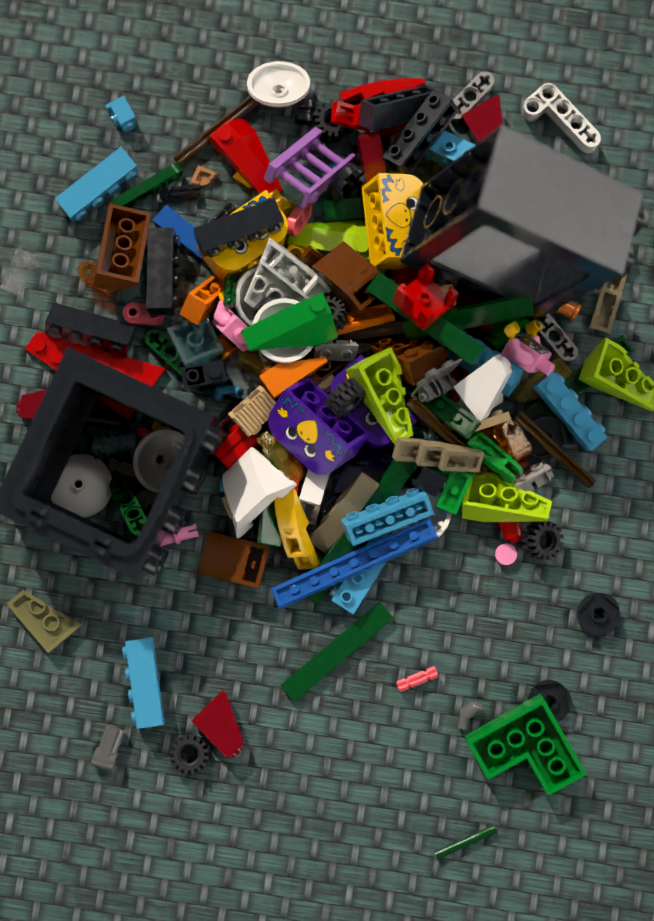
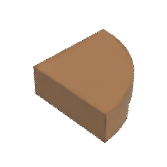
[190,165,218,187]

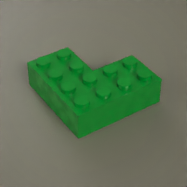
[465,693,587,796]

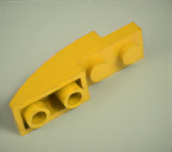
[274,488,320,570]

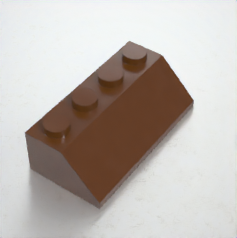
[92,203,151,291]

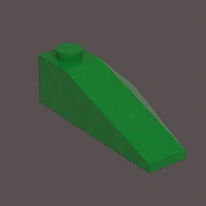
[241,292,338,351]

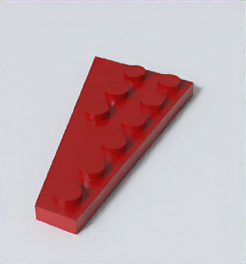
[25,331,166,421]

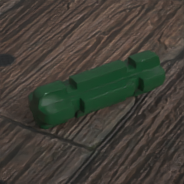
[223,273,237,309]

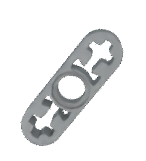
[452,71,494,122]
[534,313,578,363]

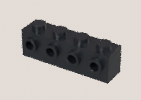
[359,84,439,132]
[382,90,459,175]
[194,198,284,258]
[146,227,180,316]
[45,302,135,358]

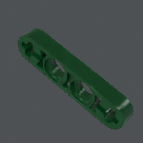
[110,163,184,208]
[145,329,208,392]
[109,477,147,540]

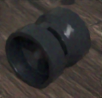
[294,99,317,126]

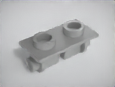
[313,340,359,361]
[513,462,554,492]

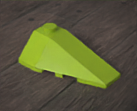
[288,220,370,261]
[579,338,654,412]
[346,348,413,445]
[462,472,552,522]

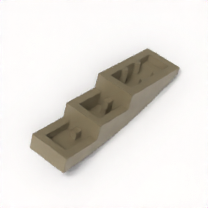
[589,249,633,333]
[392,437,485,472]
[309,472,379,553]

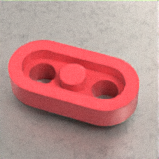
[286,199,312,236]
[123,302,165,326]

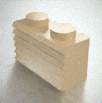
[228,386,276,437]

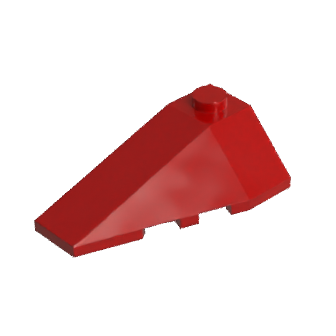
[210,117,283,196]

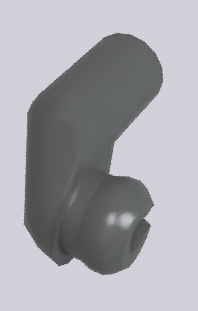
[458,701,483,730]

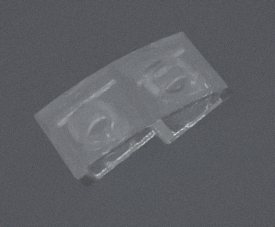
[0,248,38,296]

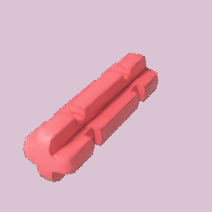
[397,667,438,692]

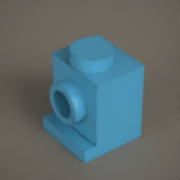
[105,95,138,132]

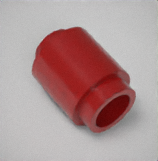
[498,522,525,544]

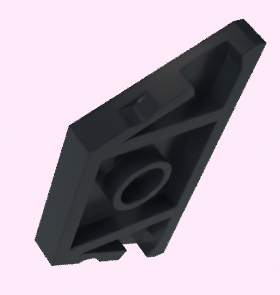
[334,448,417,496]

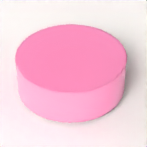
[495,543,517,565]

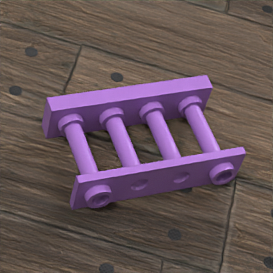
[263,127,356,208]

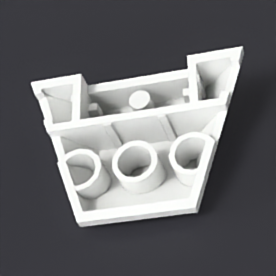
[244,238,331,308]
[222,447,297,538]

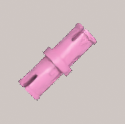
[161,524,199,546]

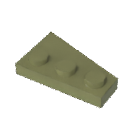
[6,590,82,654]

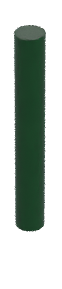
[434,824,497,859]

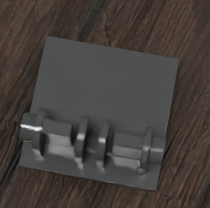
[412,358,462,402]

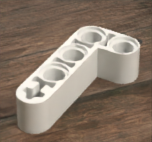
[521,83,601,153]

